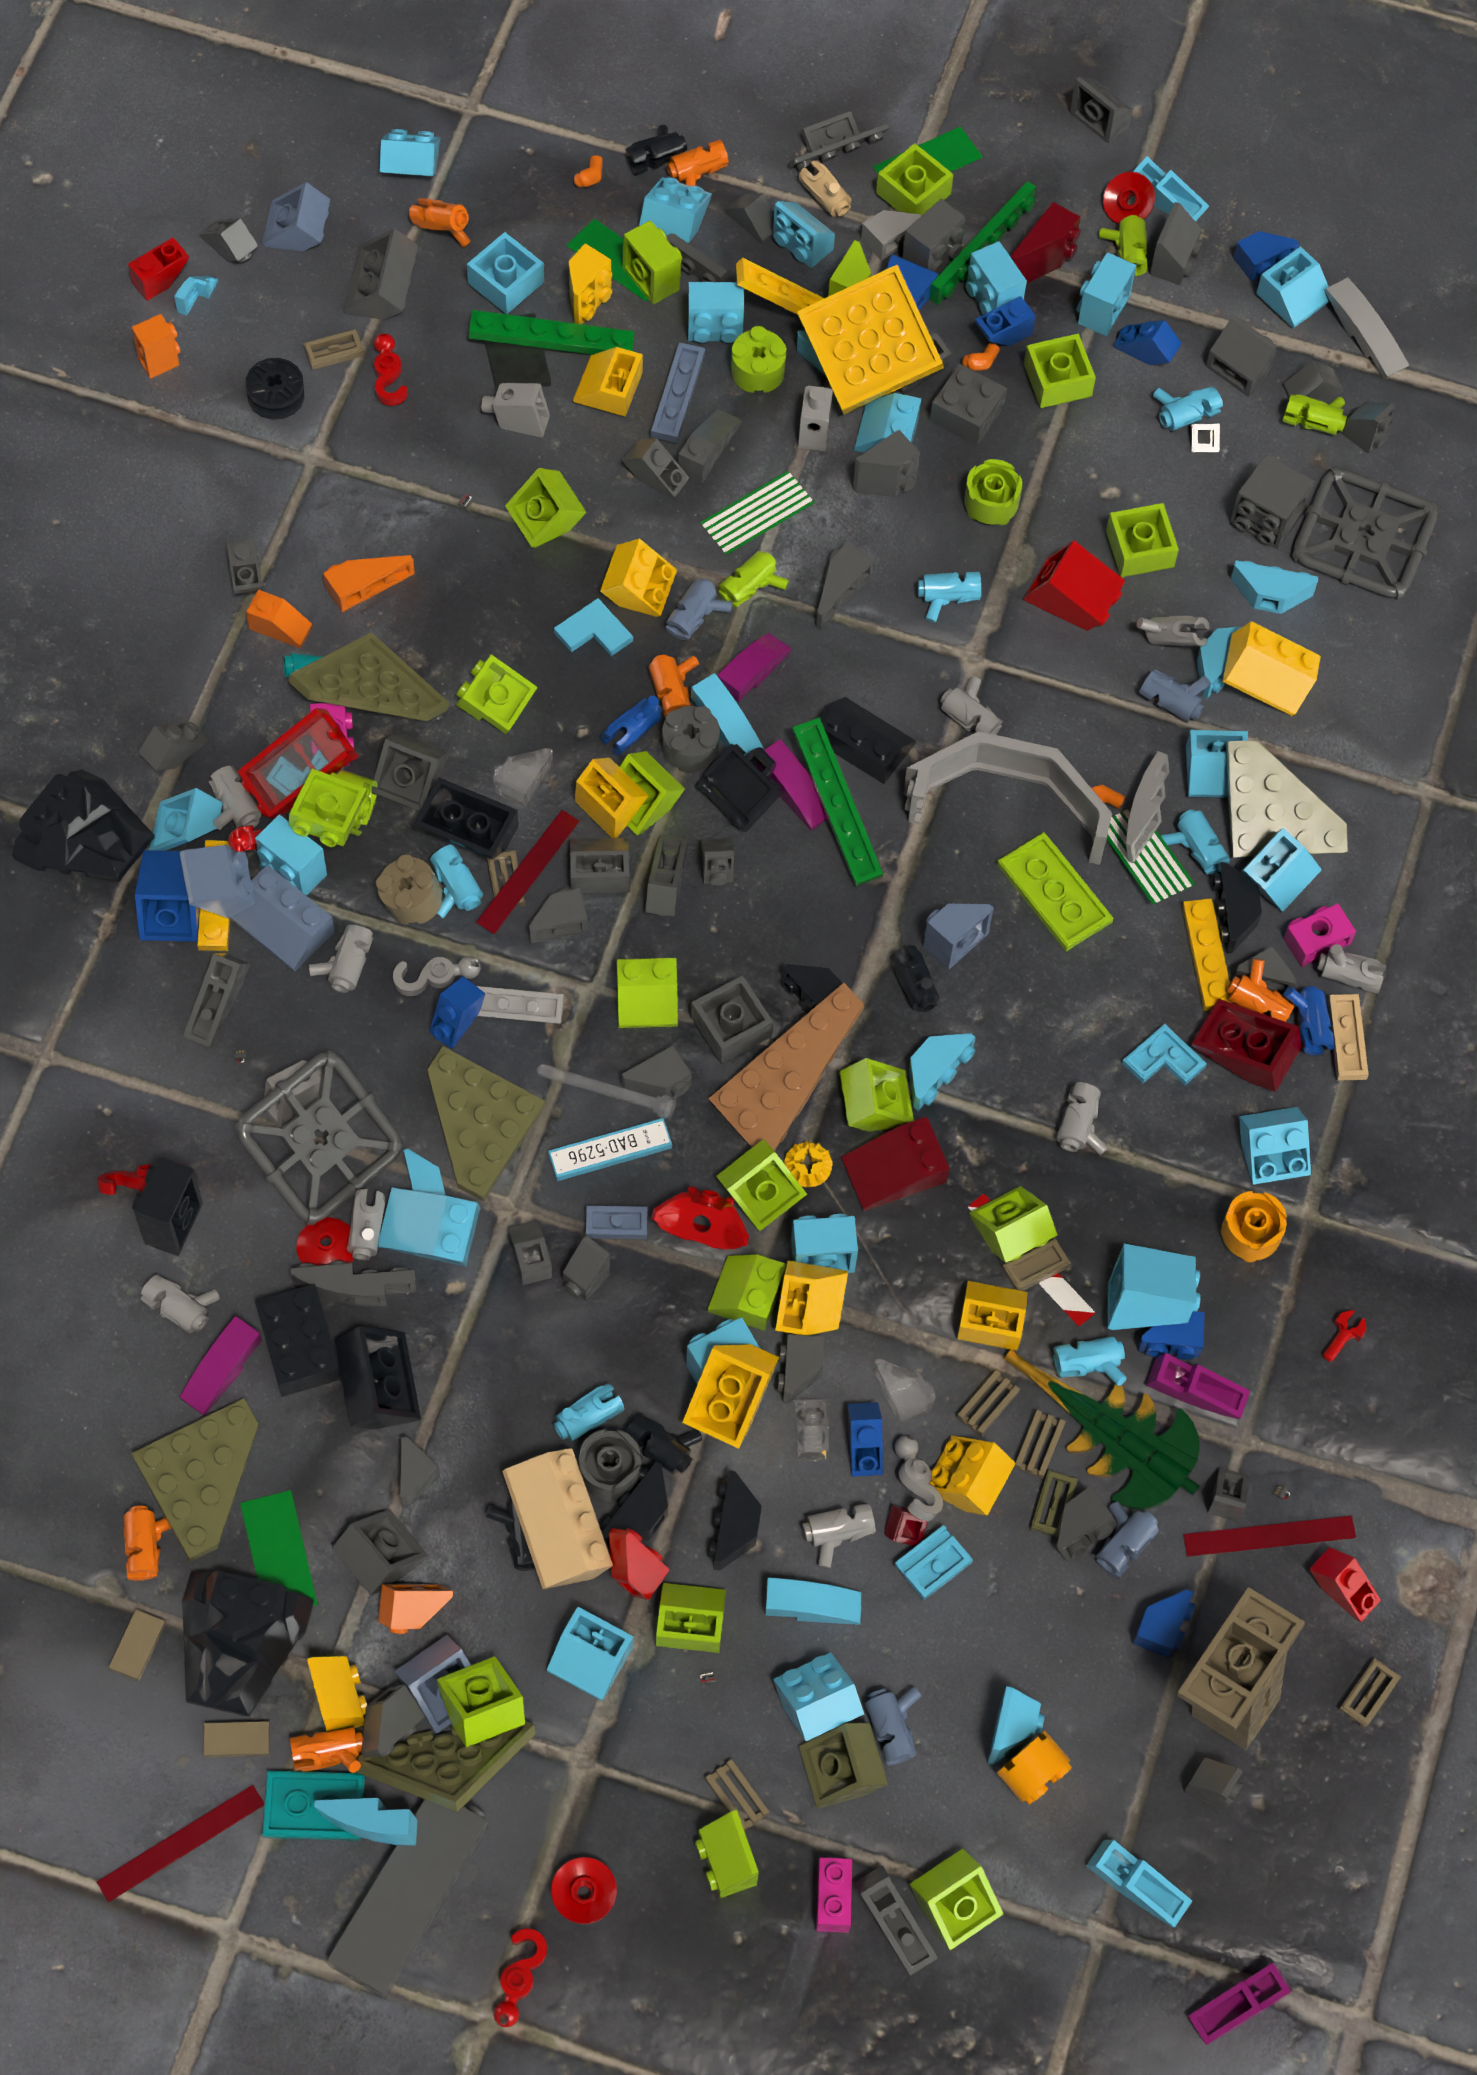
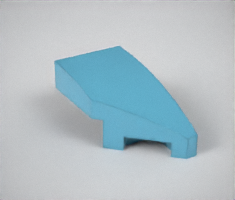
[174,276,218,316]
[403,1149,446,1196]

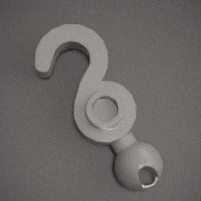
[393,956,481,996]
[894,1436,943,1521]

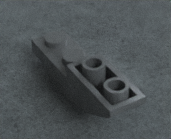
[290,1261,417,1306]

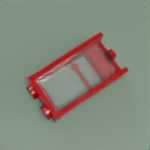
[237,708,359,818]

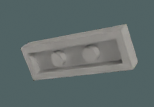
[477,986,564,1024]

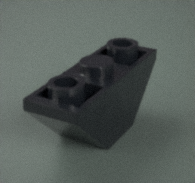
[1212,862,1262,954]
[781,964,843,1014]
[600,1461,668,1547]
[709,1470,762,1570]

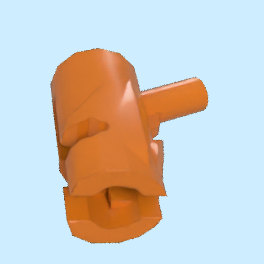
[666,139,729,186]
[409,198,471,247]
[648,654,699,718]
[1226,958,1294,1022]
[123,1506,171,1581]
[290,1727,363,1773]

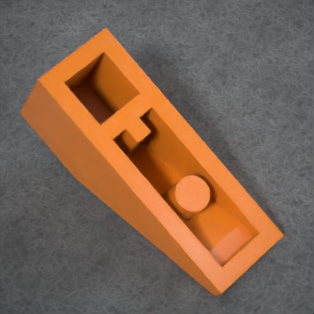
[323,555,415,613]

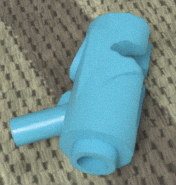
[1153,386,1223,431]
[918,572,981,623]
[1161,810,1230,874]
[430,844,483,918]
[1053,1336,1127,1386]
[553,1383,624,1442]

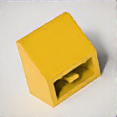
[569,243,612,324]
[573,347,643,417]
[600,538,677,617]
[575,758,648,838]
[775,1260,848,1335]
[957,1281,1028,1351]
[928,1436,1016,1516]

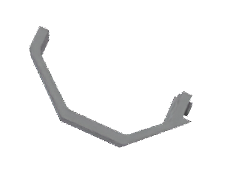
[903,731,1112,865]

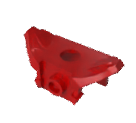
[651,1186,749,1250]

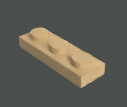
[1328,994,1369,1081]

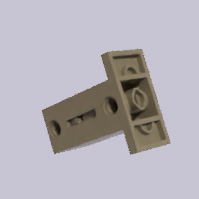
[1178,1587,1305,1750]

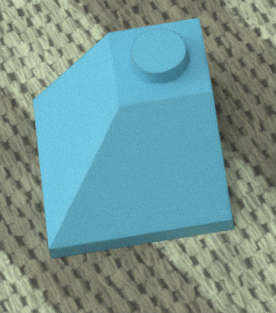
[149,788,223,851]
[987,1686,1045,1765]

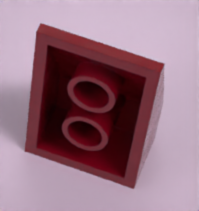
[1011,202,1081,284]
[1192,999,1302,1092]
[841,1117,950,1211]

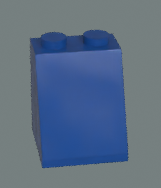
[135,850,200,942]

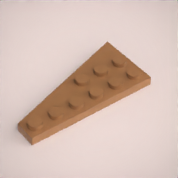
[708,983,864,1151]

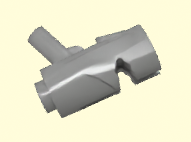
[1137,616,1209,646]
[940,677,1003,735]
[208,765,262,830]
[309,925,373,993]
[1317,944,1386,994]
[1056,1082,1108,1155]
[347,1189,385,1260]
[140,1274,220,1334]
[802,1503,876,1568]

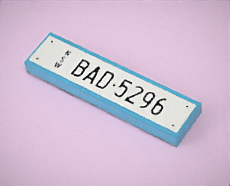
[548,1118,672,1181]

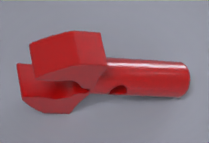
[1323,1310,1366,1362]

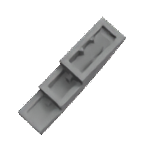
[1324,277,1409,380]
[1126,751,1170,863]

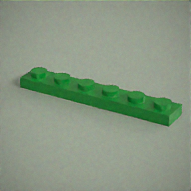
[929,181,1036,305]
[469,310,634,355]
[792,717,883,887]

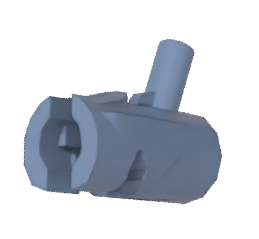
[665,579,732,640]
[1139,669,1211,722]
[1095,1502,1159,1579]
[865,1687,921,1766]

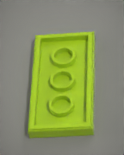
[997,832,1114,951]

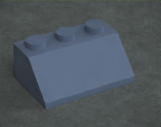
[230,864,335,972]

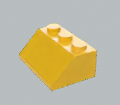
[1223,621,1321,716]
[682,1344,779,1449]

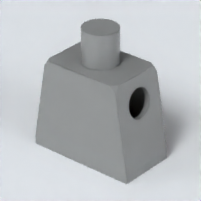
[481,383,550,438]
[798,386,833,451]
[264,1060,322,1128]

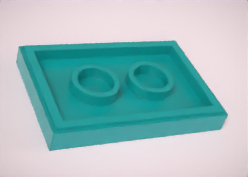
[262,1771,365,1841]

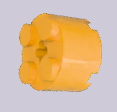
[1221,1191,1287,1262]
[997,1730,1072,1805]

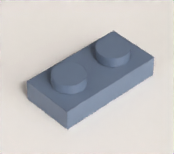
[586,1206,647,1240]

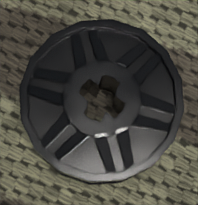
[246,358,305,420]

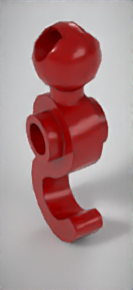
[374,333,408,406]
[228,825,265,852]
[97,1163,183,1195]
[493,1928,547,2027]

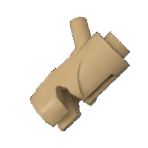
[799,161,852,217]

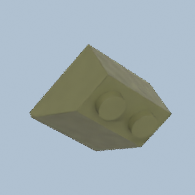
[799,1723,888,1808]

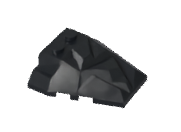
[12,770,155,881]
[182,1571,314,1717]

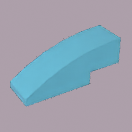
[1133,156,1209,221]
[691,673,764,755]
[765,1578,861,1625]
[314,1798,418,1845]
[1086,1839,1192,1927]

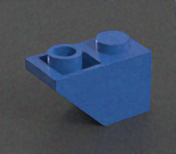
[1233,231,1299,281]
[975,296,1036,346]
[1114,320,1182,365]
[429,976,486,1049]
[1138,1311,1204,1360]
[847,1402,883,1477]
[1133,1589,1195,1658]

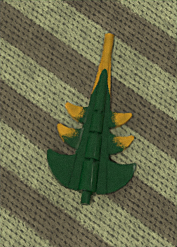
[1004,1350,1200,1510]

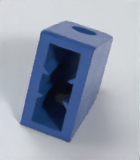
[887,255,939,311]

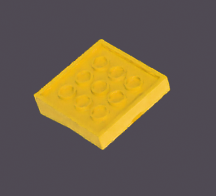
[797,265,944,414]

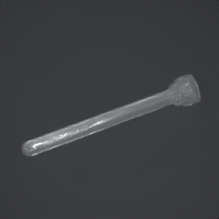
[537,1065,677,1120]

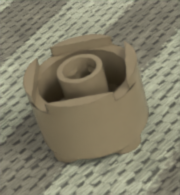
[376,854,443,925]

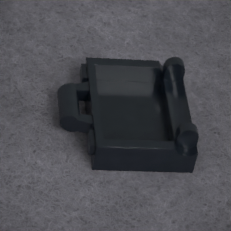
[696,743,783,832]

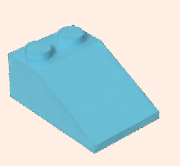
[378,1188,481,1267]

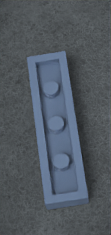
[651,342,705,443]

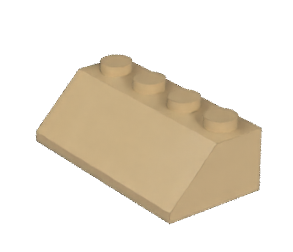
[502,1448,613,1589]

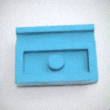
[895,1525,973,1601]

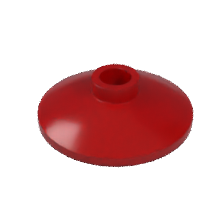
[1103,172,1155,224]
[296,1217,355,1266]
[551,1857,617,1924]

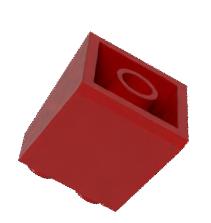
[1023,540,1126,631]

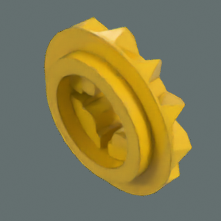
[784,1140,832,1187]

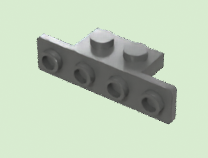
[788,110,889,170]

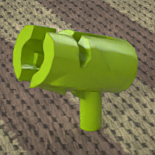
[1099,215,1147,276]
[1282,394,1347,436]
[718,551,789,608]

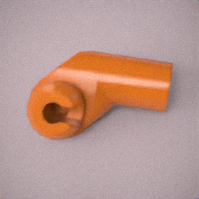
[574,155,603,188]
[962,343,1000,371]
[1092,785,1126,809]

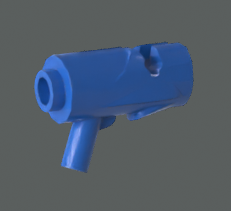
[600,696,662,756]
[1284,986,1335,1056]

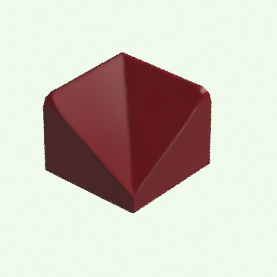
[884,1505,928,1546]

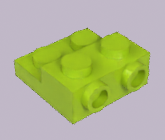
[456,654,538,734]
[288,768,367,847]

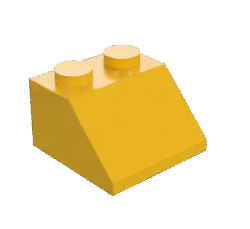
[307,1656,367,1732]

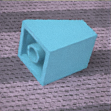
[1108,1243,1200,1330]

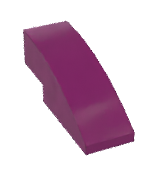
[717,633,791,703]
[757,739,828,831]
[180,1316,262,1416]
[1146,1353,1250,1419]
[1188,1963,1294,2045]

